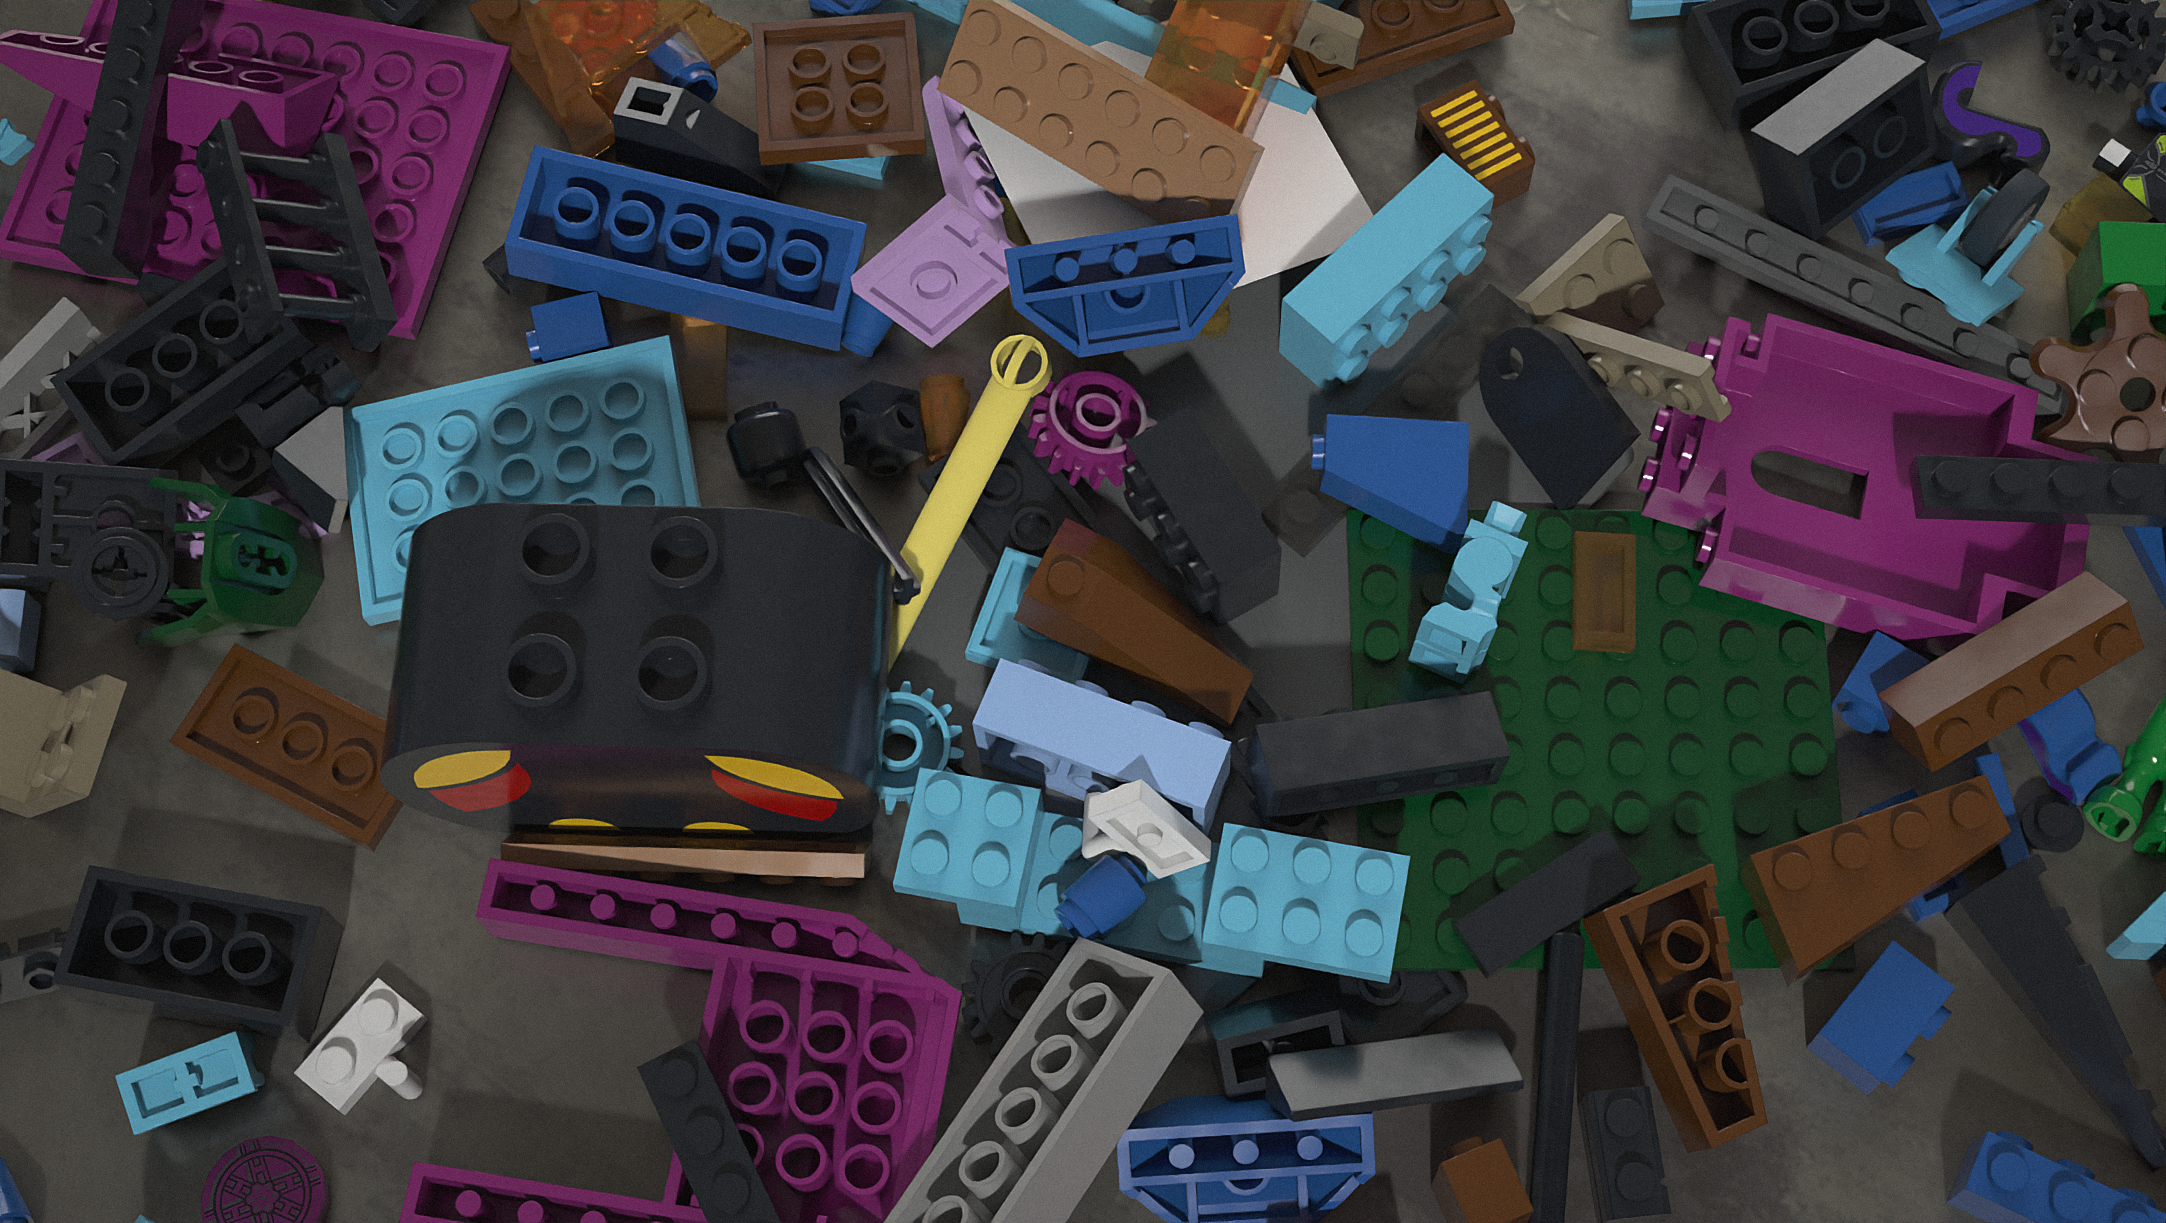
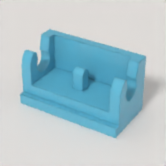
[115,1031,265,1135]

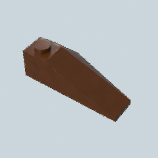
[1013,518,1255,728]

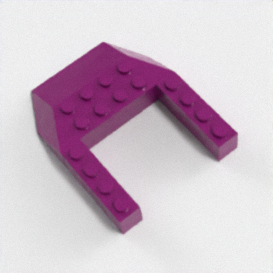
[399,858,963,1223]

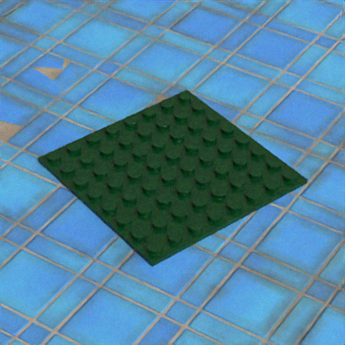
[1346,509,1856,971]

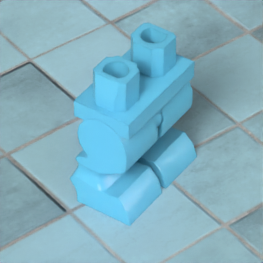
[1408,501,1528,685]

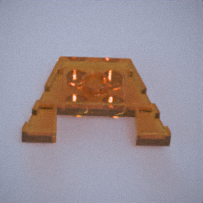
[524,0,752,159]

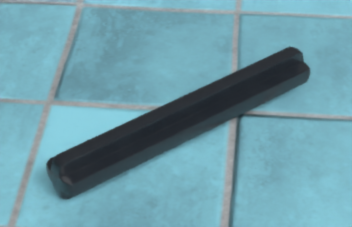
[798,446,921,605]

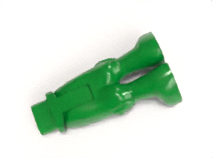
[2083,693,2166,862]

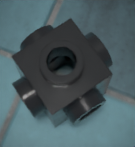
[839,380,925,477]

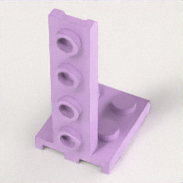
[851,75,1018,348]

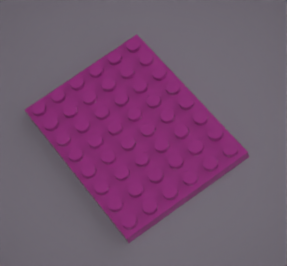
[0,0,512,340]

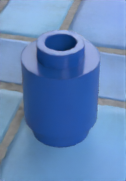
[1054,855,1147,941]

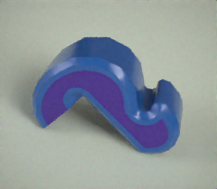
[2016,687,2122,806]

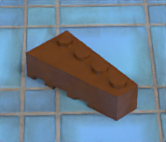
[1740,774,2011,987]
[1581,863,1768,1153]

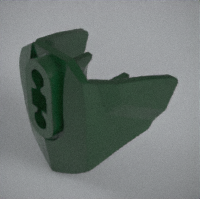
[135,477,325,647]

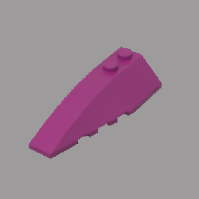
[0,29,338,157]

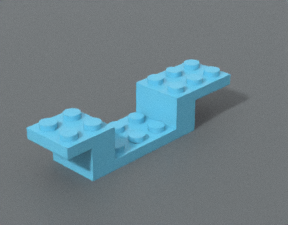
[893,767,1410,983]

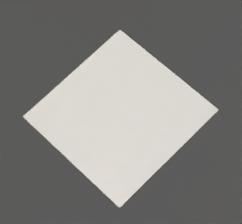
[961,9,1374,289]

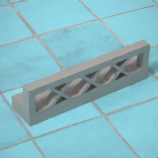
[0,297,108,460]

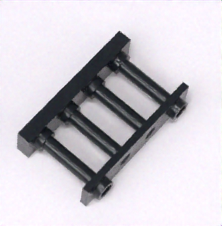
[196,119,398,352]

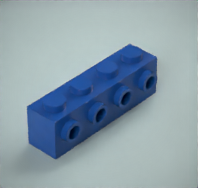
[1946,1131,2166,1223]

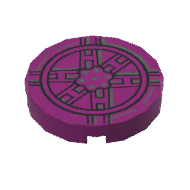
[201,1136,330,1223]

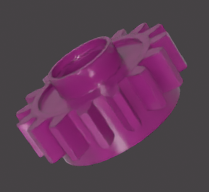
[1027,368,1157,490]

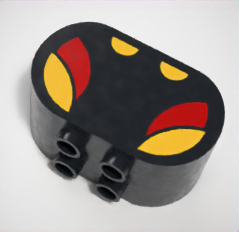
[379,503,895,840]

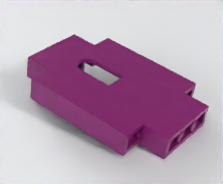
[1637,313,2100,656]

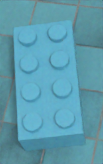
[1278,153,1494,395]

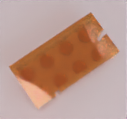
[1144,0,1313,140]

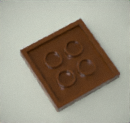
[752,11,927,165]

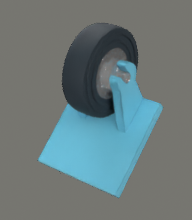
[1885,169,2050,327]

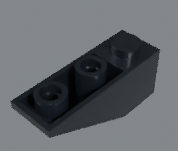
[613,77,789,197]

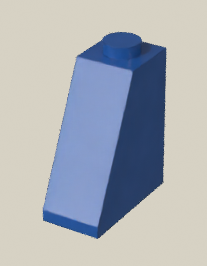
[1309,414,1469,554]

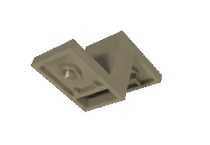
[0,668,127,818]

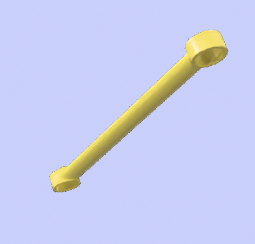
[888,334,1052,674]

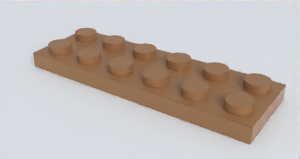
[937,0,1265,224]

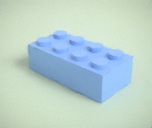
[972,658,1231,837]

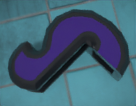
[1931,60,2050,189]

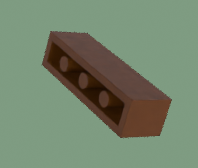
[1877,571,2144,773]

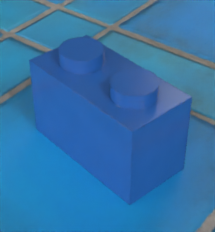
[1806,940,1955,1096]

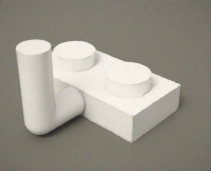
[1082,779,1211,879]
[294,978,428,1115]

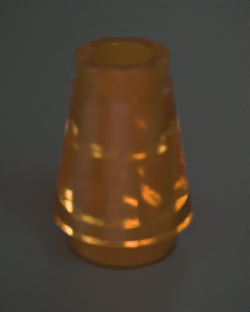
[919,374,971,462]

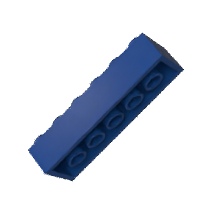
[504,145,867,352]

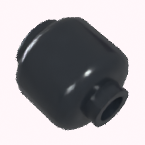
[726,401,809,490]

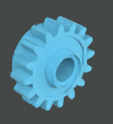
[880,681,964,815]

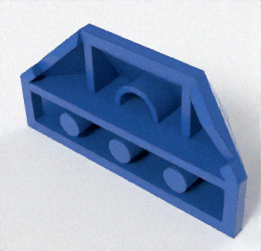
[1004,214,1246,358]
[1116,1092,1376,1223]

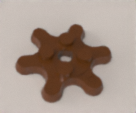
[2029,283,2166,464]

